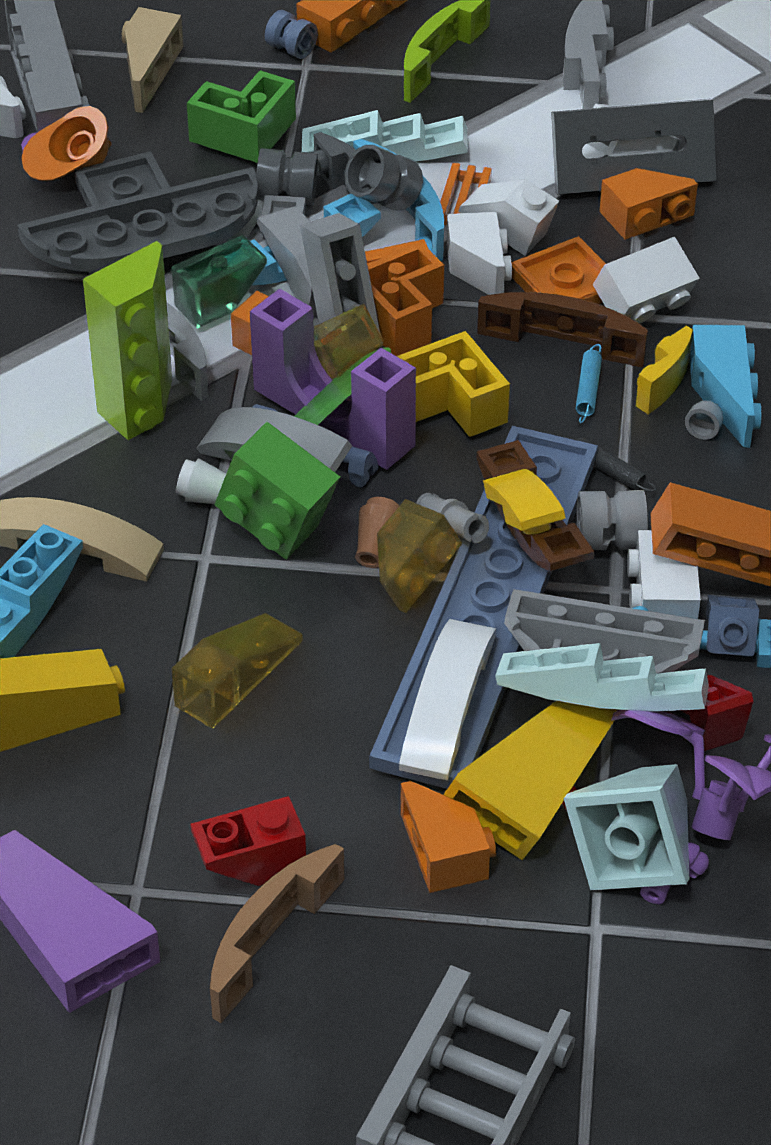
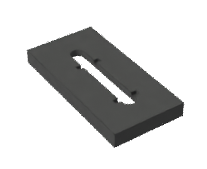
[551,99,717,194]

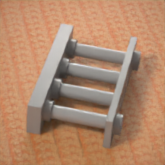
[356,965,575,1145]

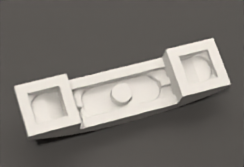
[399,619,496,781]

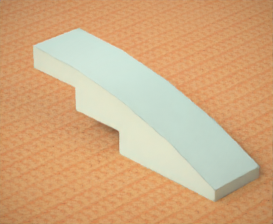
[301,110,468,161]
[495,643,709,712]

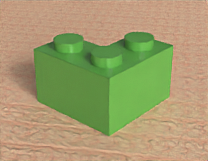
[187,70,296,163]

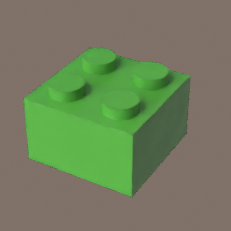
[214,422,340,560]

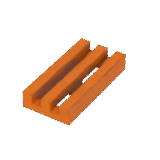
[440,163,492,225]

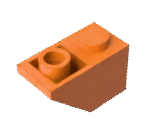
[600,168,698,240]

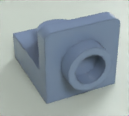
[706,595,759,656]

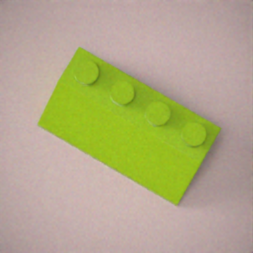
[83,241,173,440]

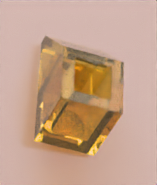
[377,499,462,613]

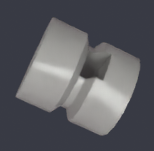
[576,490,648,550]

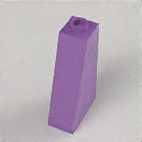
[0,830,160,1013]

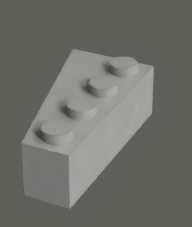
[4,0,89,132]

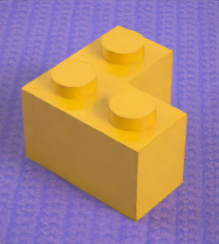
[397,331,510,437]

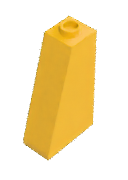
[0,649,125,752]
[443,701,617,860]

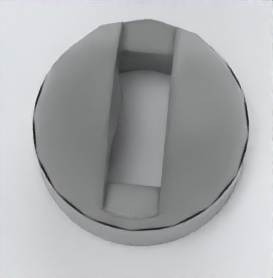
[685,400,723,440]

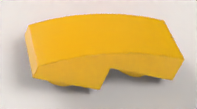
[636,326,693,415]
[483,469,566,534]

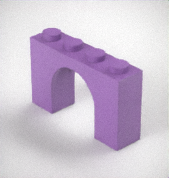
[250,289,416,470]

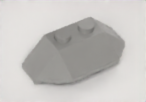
[504,589,705,673]

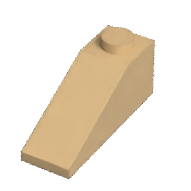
[122,7,183,113]

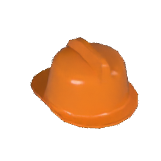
[21,106,112,181]

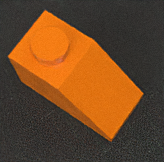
[401,781,496,893]

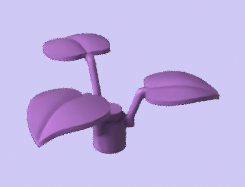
[611,710,771,840]

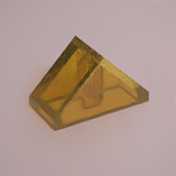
[314,304,384,378]

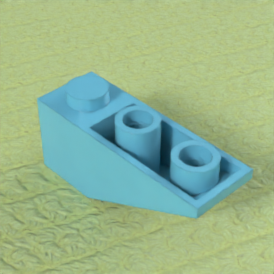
[689,325,761,448]

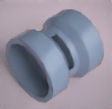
[265,10,318,59]

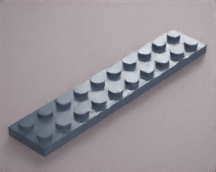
[369,426,598,789]

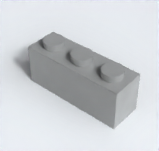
[300,213,382,359]

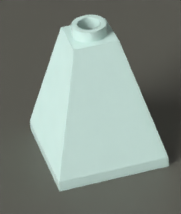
[564,764,689,890]

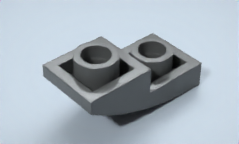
[311,132,377,204]

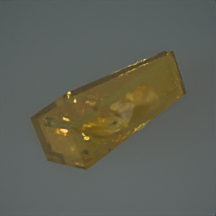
[172,613,303,729]

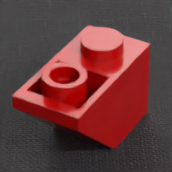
[190,796,306,886]

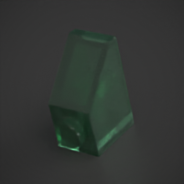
[172,235,267,329]

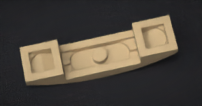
[0,497,164,582]

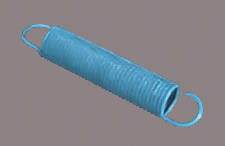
[575,344,602,424]

